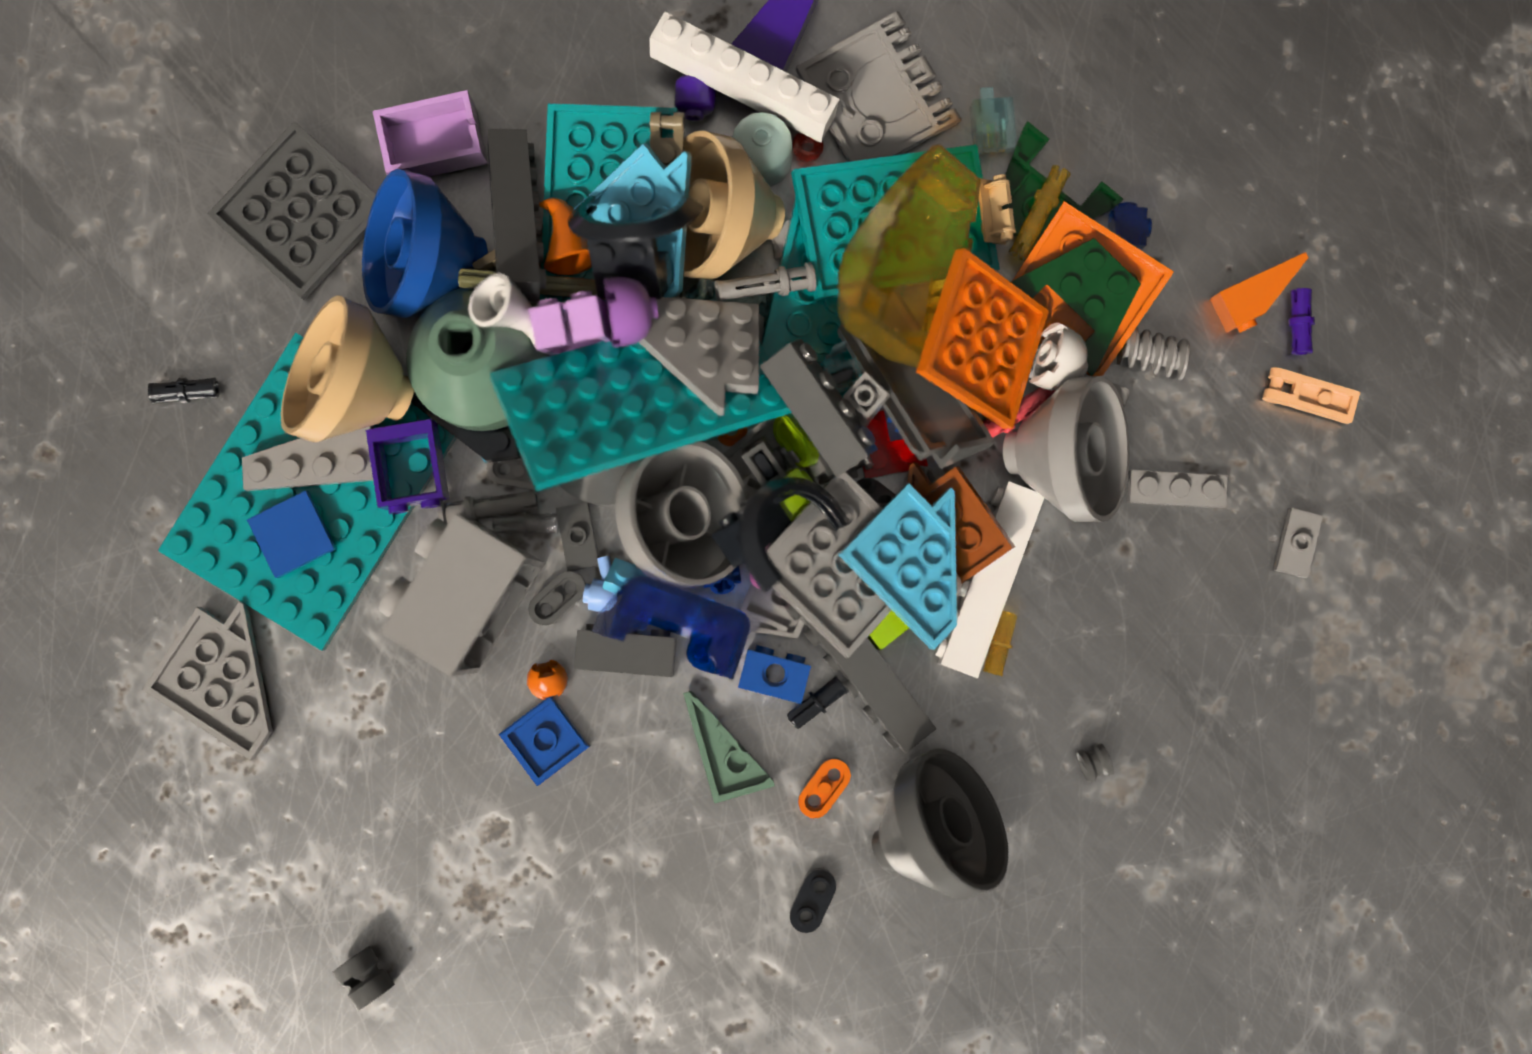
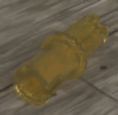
[983,611,1017,677]

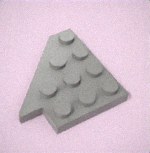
[639,297,759,416]

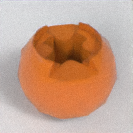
[527,660,568,700]

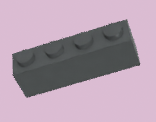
[760,339,878,477]

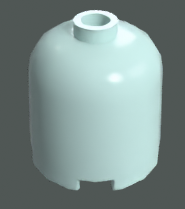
[732,112,793,187]

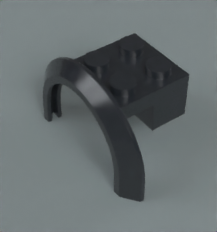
[568,196,704,300]
[711,477,849,593]

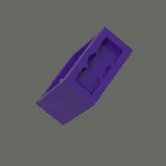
[366,419,450,514]

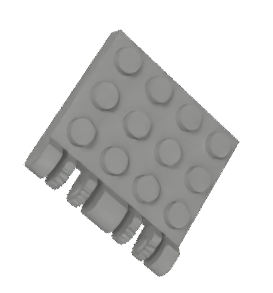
[796,12,962,162]

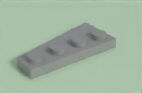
[242,425,374,491]

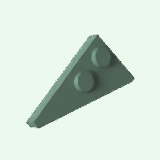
[683,690,775,804]

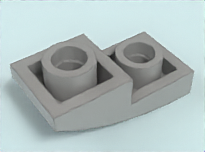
[843,372,891,427]

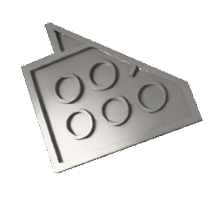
[142,601,273,760]

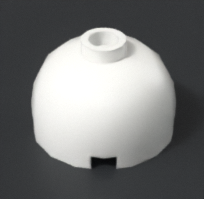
[1029,322,1088,390]

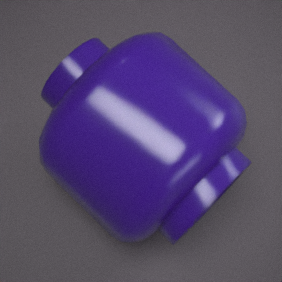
[674,74,716,121]

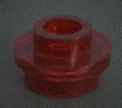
[792,132,824,162]

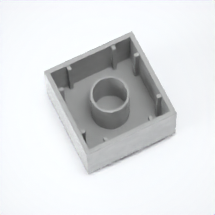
[379,514,545,677]

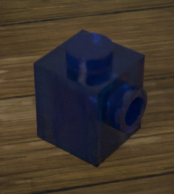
[1108,202,1152,250]

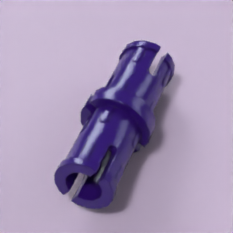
[1288,288,1315,355]

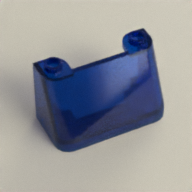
[592,575,751,680]

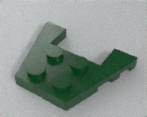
[1002,121,1123,250]
[1011,238,1141,376]

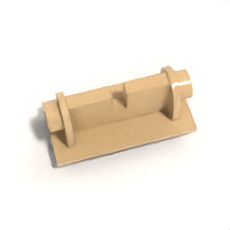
[977,174,1016,245]

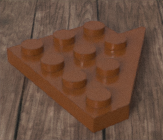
[907,462,1016,584]

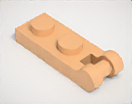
[1262,367,1361,424]

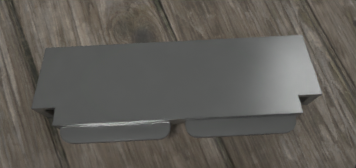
[837,287,995,469]

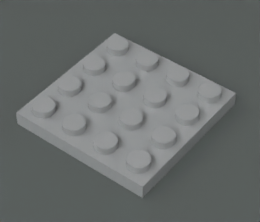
[766,472,891,658]

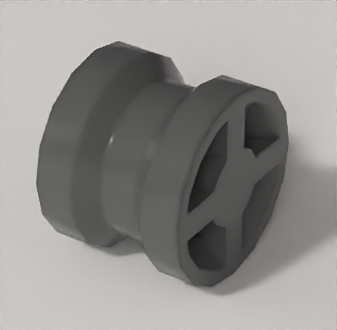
[1076,743,1114,783]

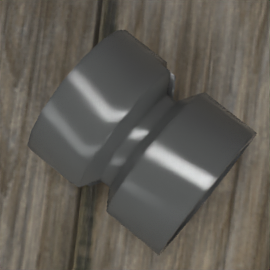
[332,946,395,1011]

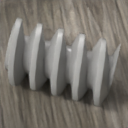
[1117,327,1190,380]

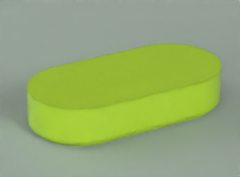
[773,413,819,467]

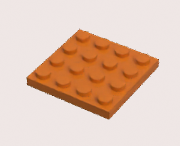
[1012,201,1174,376]
[916,248,1049,429]

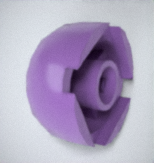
[604,277,658,347]

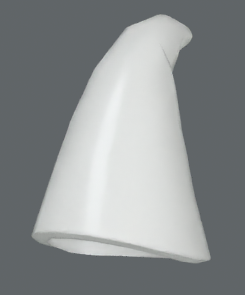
[468,273,536,348]

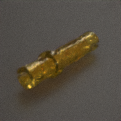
[1008,165,1071,261]

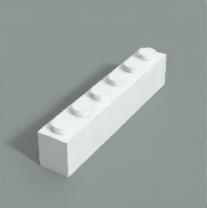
[650,11,839,143]
[935,482,1044,678]

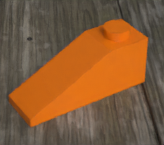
[1210,252,1309,333]

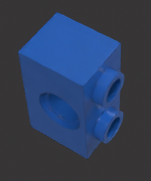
[738,645,811,704]

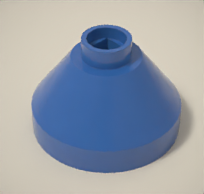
[362,169,488,318]

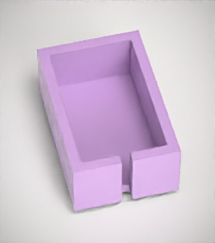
[373,90,488,177]
[529,292,613,356]

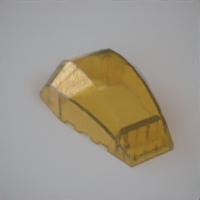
[837,144,981,368]

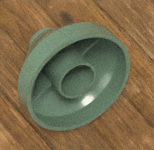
[406,288,551,431]

